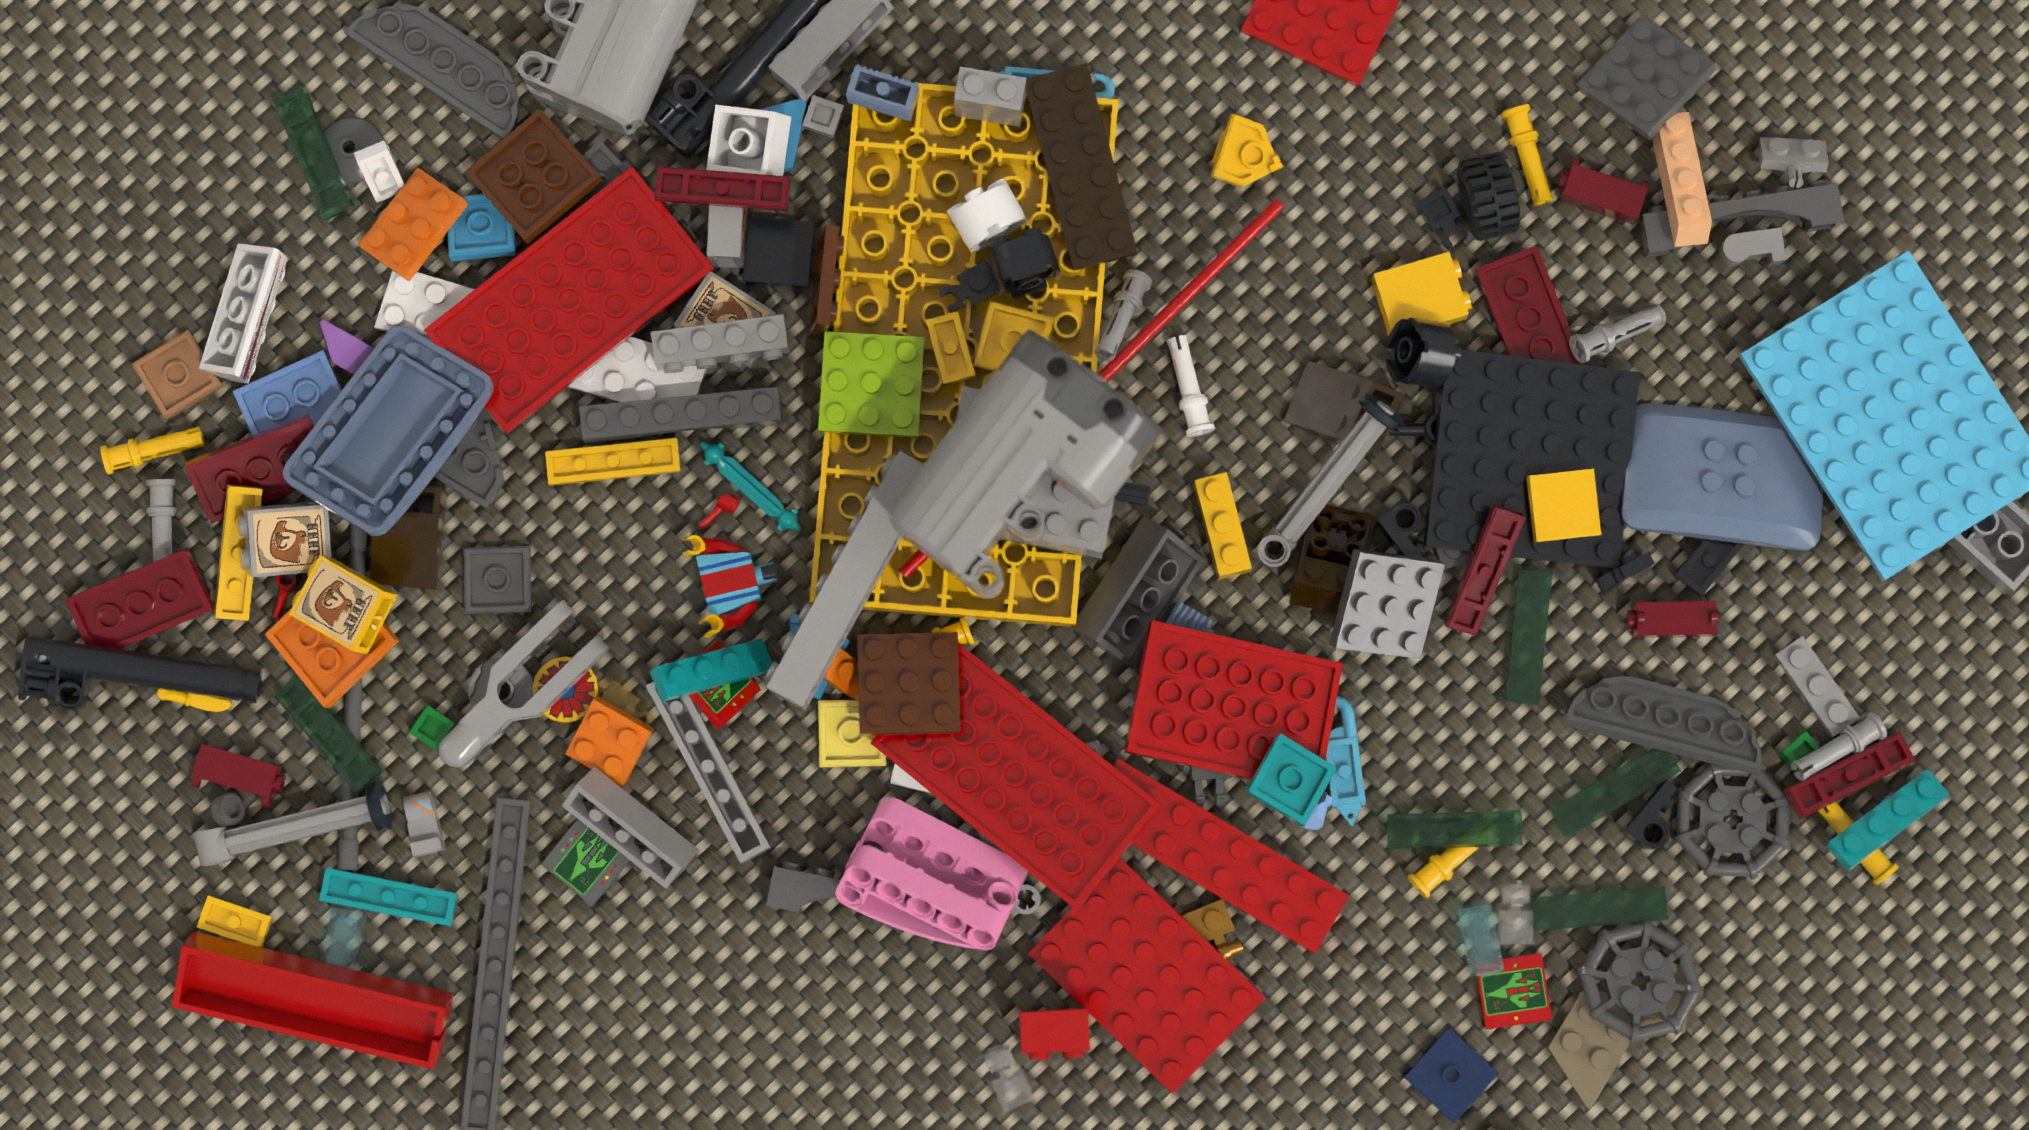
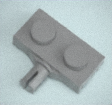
[1758,137,1829,188]

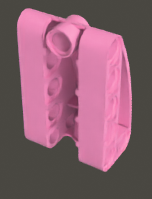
[835,797,1028,950]

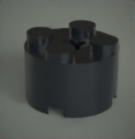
[986,228,1062,298]
[1386,317,1462,389]

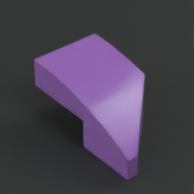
[319,319,374,375]

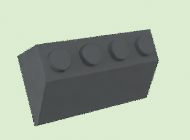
[1071,517,1205,670]

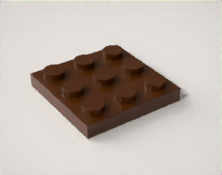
[465,108,603,244]
[808,224,844,340]
[857,632,961,736]

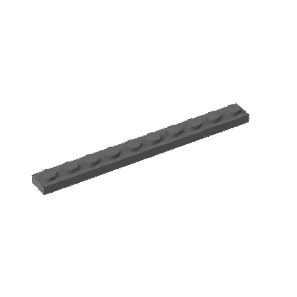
[461,798,532,1130]

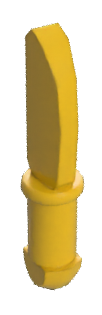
[156,689,233,712]

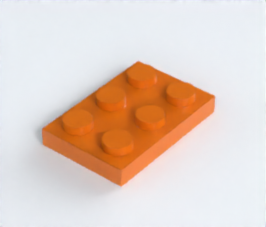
[358,167,468,282]

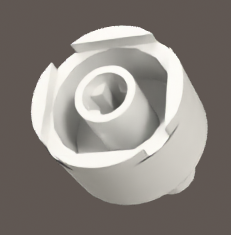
[947,178,1027,252]

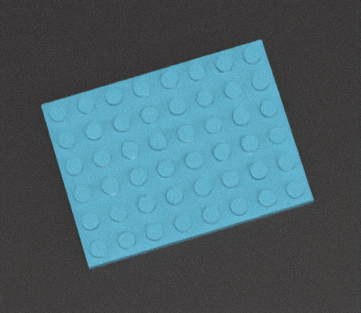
[1739,251,2029,581]

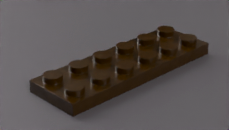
[1026,63,1138,271]

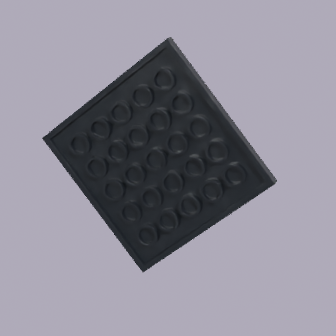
[1423,350,1640,569]

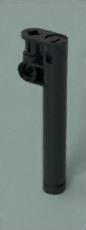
[644,0,829,159]
[18,636,262,710]

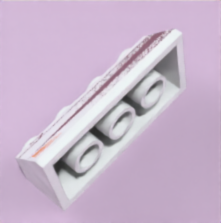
[199,243,288,384]

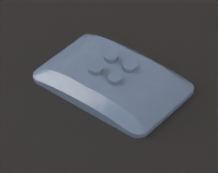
[283,326,494,536]
[1621,403,1824,551]

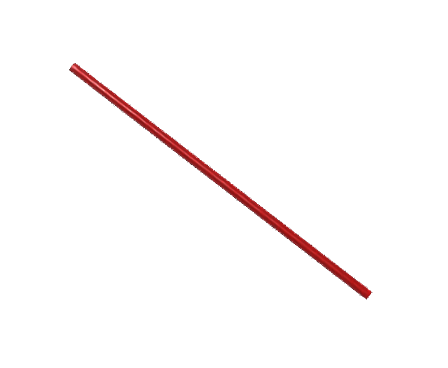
[898,199,1284,579]

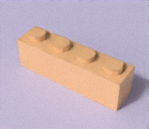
[1652,112,1712,247]

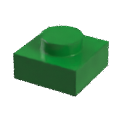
[409,705,457,751]
[1778,731,1820,772]

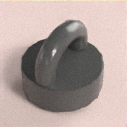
[211,792,245,827]

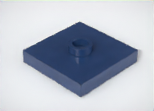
[1403,1028,1499,1123]

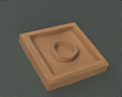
[132,330,224,421]

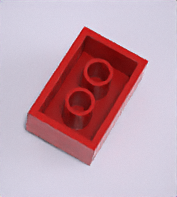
[1019,1008,1090,1060]

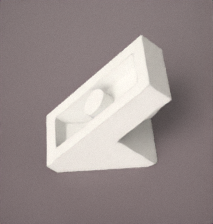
[354,141,404,203]

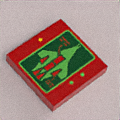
[689,639,761,730]
[1474,953,1552,1030]

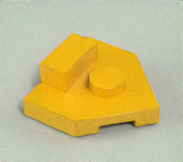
[1210,114,1283,188]

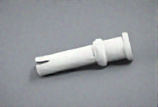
[1166,335,1215,437]

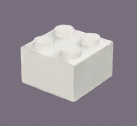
[706,105,791,176]

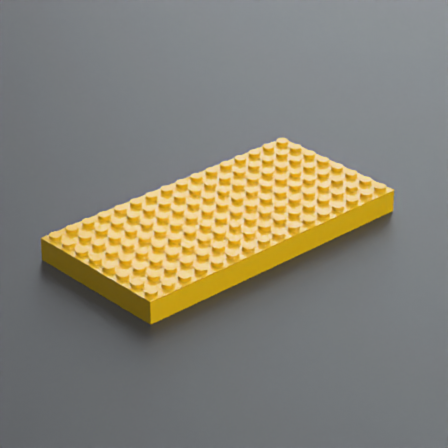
[809,83,1119,627]

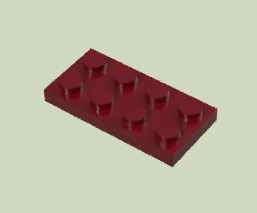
[1474,245,1585,365]
[184,414,314,524]
[65,547,215,649]

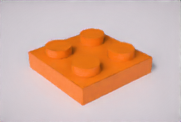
[565,696,655,787]

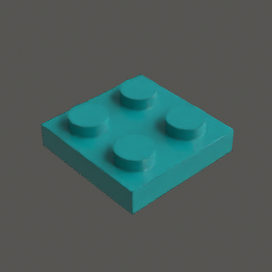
[1245,733,1337,826]

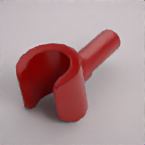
[698,494,741,530]
[272,574,298,619]

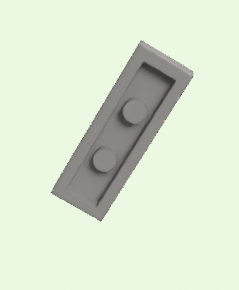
[1773,636,1860,737]

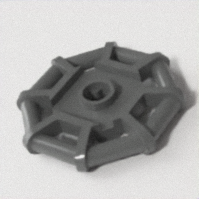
[1673,763,1791,880]
[1577,920,1704,1044]

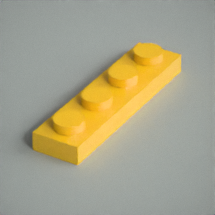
[545,438,681,486]
[213,485,263,621]

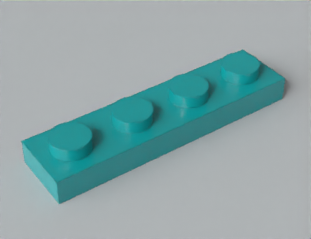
[649,638,772,702]
[1826,769,1950,872]
[319,868,458,926]

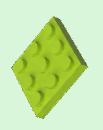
[818,331,925,438]

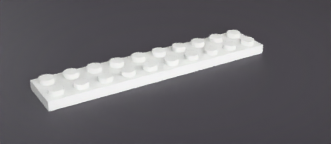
[374,271,707,403]

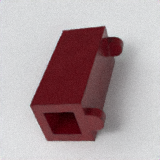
[1556,158,1649,225]
[1626,601,1719,638]
[191,744,286,808]

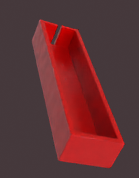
[1114,759,1349,954]
[172,931,454,1069]

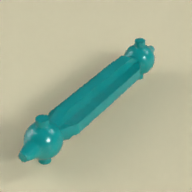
[700,441,802,532]

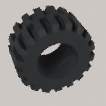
[1457,152,1521,241]

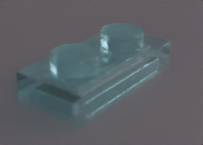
[1457,905,1504,977]
[320,908,367,970]

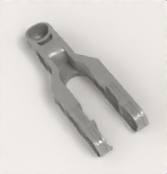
[438,600,610,768]

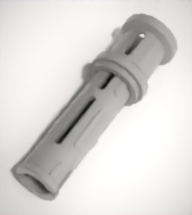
[1094,269,1152,361]
[1569,304,1666,363]
[146,479,177,562]
[1791,712,1887,781]

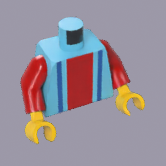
[682,535,778,638]

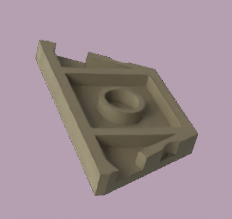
[1548,990,1646,1109]

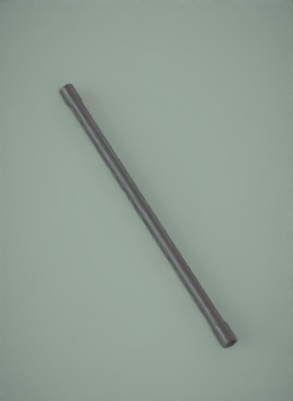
[338,524,367,870]

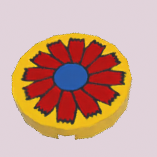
[532,656,599,723]

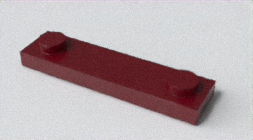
[654,166,791,212]
[1444,504,1526,636]
[1783,731,1916,820]

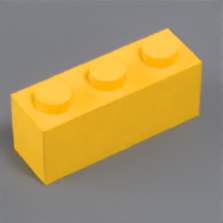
[1193,472,1252,580]

